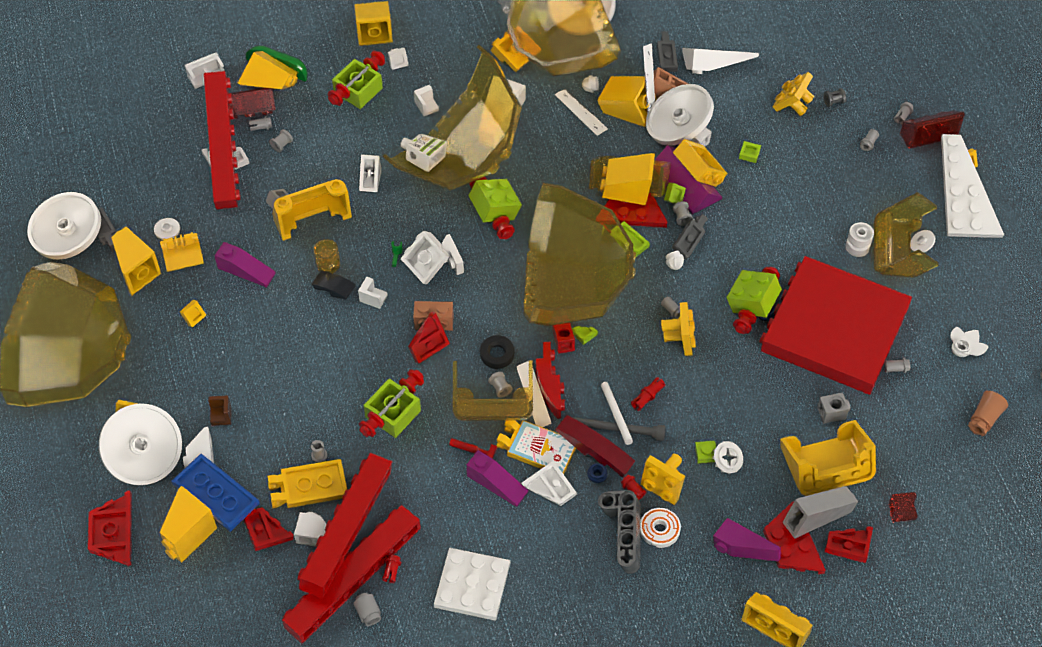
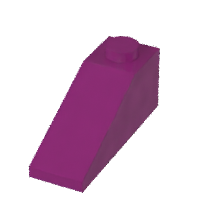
[214,242,276,287]
[466,450,528,507]
[713,518,781,561]

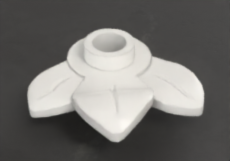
[950,327,988,357]

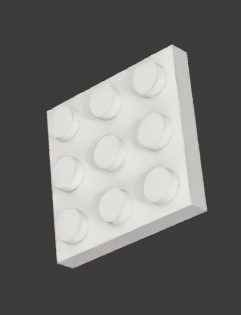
[434,548,510,621]

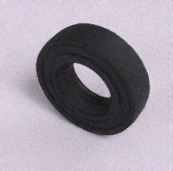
[480,335,515,369]

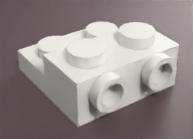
[401,231,450,284]

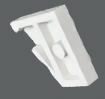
[522,461,577,506]

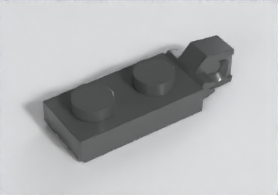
[657,31,678,72]
[97,207,117,252]
[672,214,708,260]

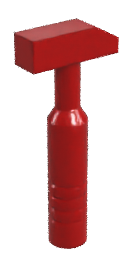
[449,438,497,459]

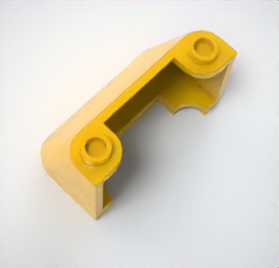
[273,179,352,241]
[780,420,876,496]

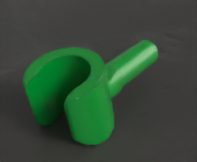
[391,241,403,267]

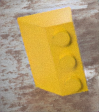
[741,592,813,647]

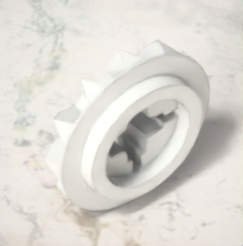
[712,441,743,474]

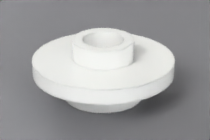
[154,218,180,240]
[910,230,935,253]

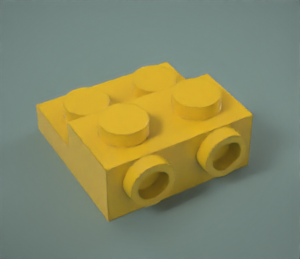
[491,26,541,73]

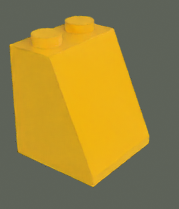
[354,1,393,46]
[238,51,298,89]
[597,76,657,127]
[600,153,655,205]
[111,227,161,295]
[160,486,217,563]

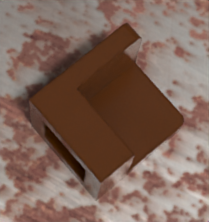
[208,395,232,426]

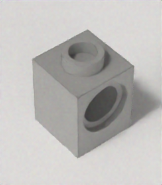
[817,392,850,424]

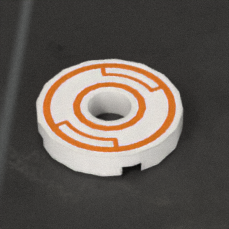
[641,508,681,548]

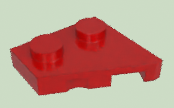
[408,311,450,364]
[243,507,294,551]
[825,526,873,563]

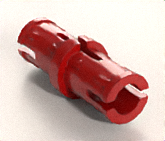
[631,377,665,411]

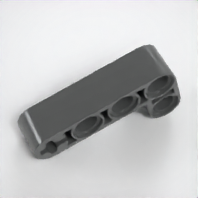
[598,490,641,574]

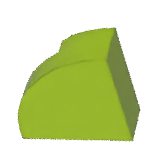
[572,326,598,345]

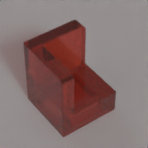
[888,492,917,522]

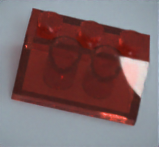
[230,88,276,119]
[900,110,965,149]

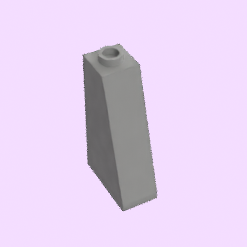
[783,486,858,538]

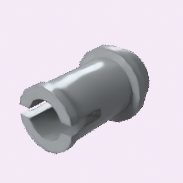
[894,102,913,124]
[249,116,272,131]
[860,129,879,151]
[661,296,680,319]
[885,358,910,373]
[311,440,327,463]

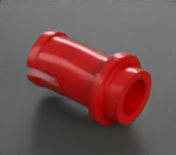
[621,475,647,500]
[382,555,401,583]

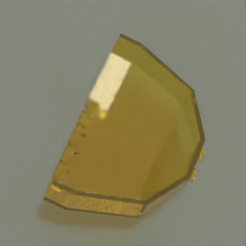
[507,0,621,76]
[383,45,522,191]
[523,183,636,326]
[0,262,131,407]

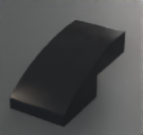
[312,270,356,299]

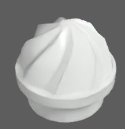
[582,75,599,93]
[665,251,684,270]

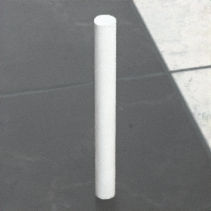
[601,382,633,445]

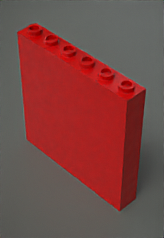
[760,256,912,395]

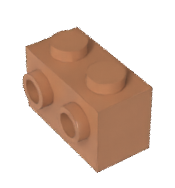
[413,301,454,331]

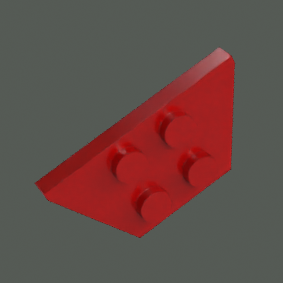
[596,193,667,228]
[88,491,132,566]
[763,501,826,574]

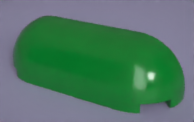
[246,46,308,82]

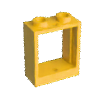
[673,139,728,187]

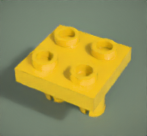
[773,72,814,116]
[661,302,696,356]
[640,454,685,505]

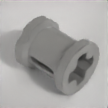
[269,129,293,153]
[673,201,693,226]
[488,372,513,398]

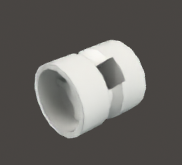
[846,222,874,257]

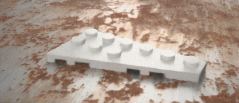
[941,134,1004,238]

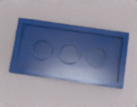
[172,454,260,532]

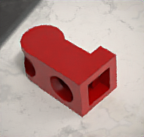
[551,316,575,354]

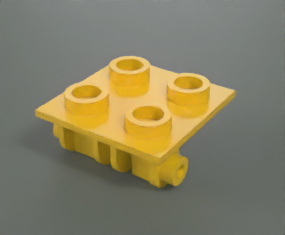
[160,232,204,272]

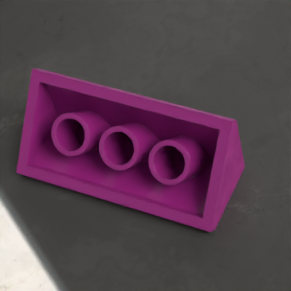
[653,145,722,214]

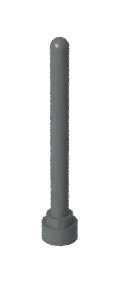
[573,417,666,441]

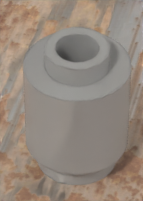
[353,593,381,626]

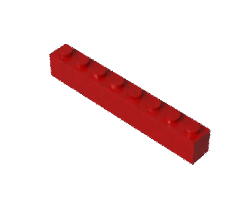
[204,71,241,210]
[297,453,393,599]
[282,505,421,644]

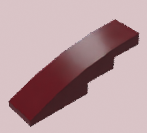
[555,415,635,477]

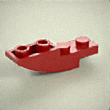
[536,342,565,419]

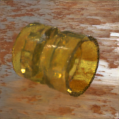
[314,239,340,273]

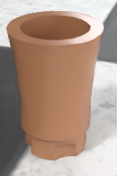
[968,391,1009,436]

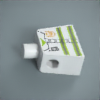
[401,134,447,172]

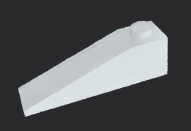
[682,48,759,74]

